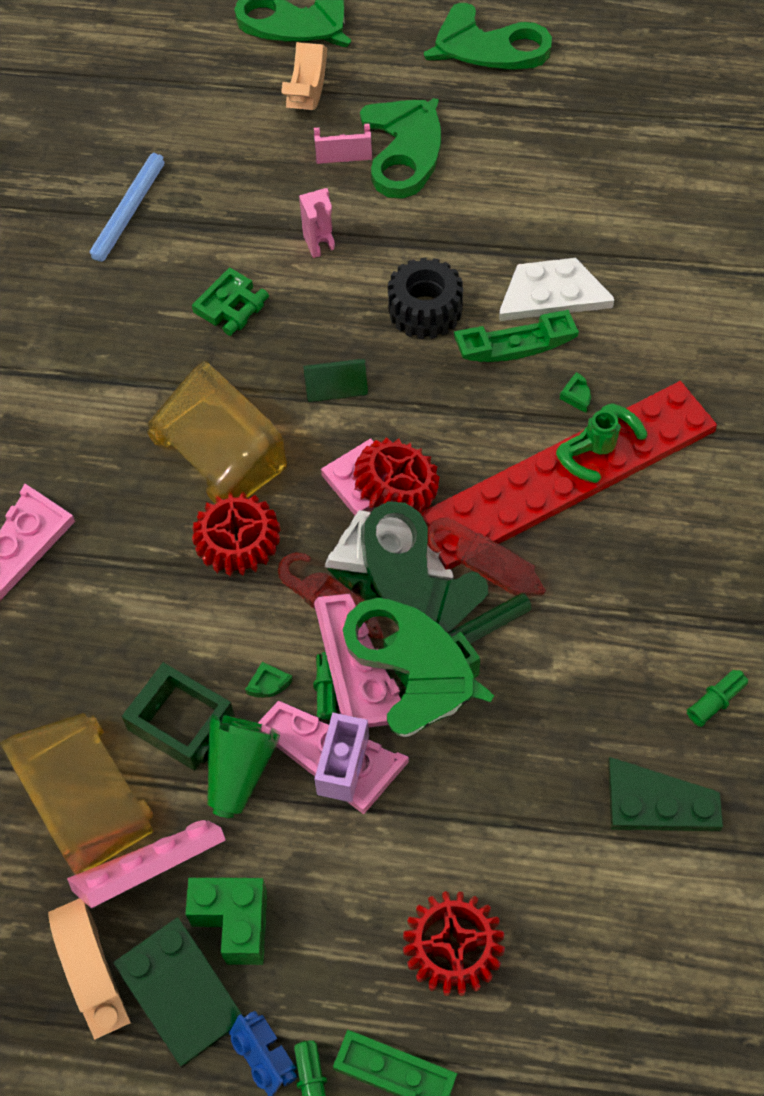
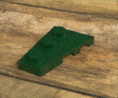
[608,757,723,832]

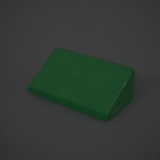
[303,359,368,402]

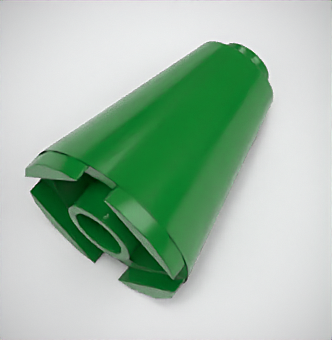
[207,715,281,818]

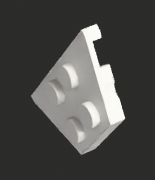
[499,258,614,321]
[325,510,453,580]

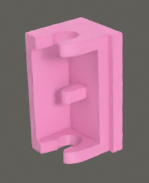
[314,124,372,164]
[299,188,335,258]

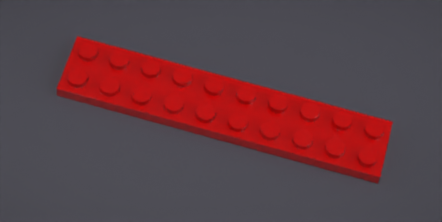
[420,381,717,570]

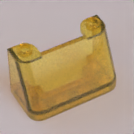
[147,361,287,504]
[0,713,154,875]

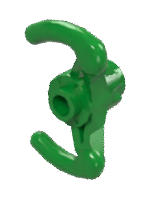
[556,403,648,483]

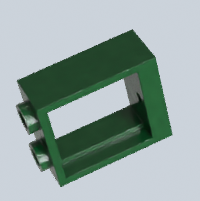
[121,662,235,771]

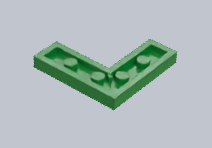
[333,1029,457,1096]

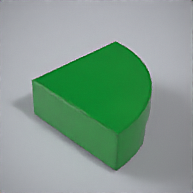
[560,372,591,413]
[245,662,293,698]

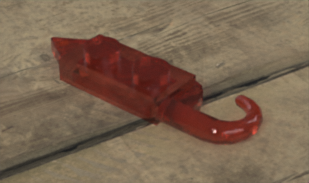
[427,518,546,596]
[278,552,383,639]

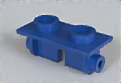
[229,1011,297,1096]

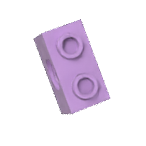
[314,713,369,802]

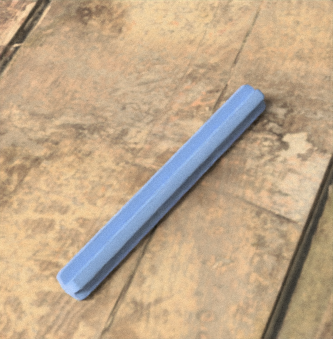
[90,153,164,262]

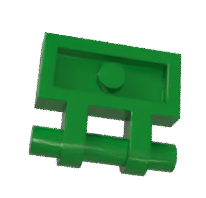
[192,267,269,336]

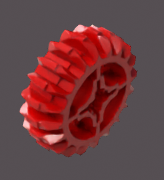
[352,437,440,513]
[192,492,281,577]
[403,891,505,996]

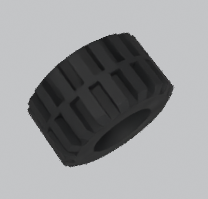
[388,257,463,339]

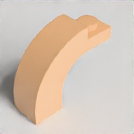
[281,42,327,110]
[48,898,131,1040]

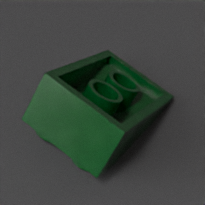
[113,917,244,1068]

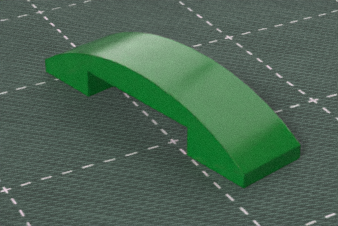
[454,310,579,362]

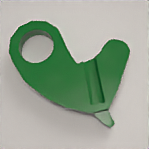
[234,0,351,47]
[360,98,441,199]

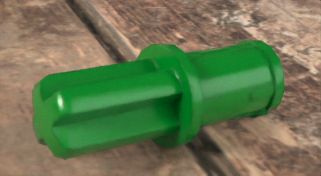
[313,652,336,720]
[687,670,748,727]
[294,1040,327,1096]

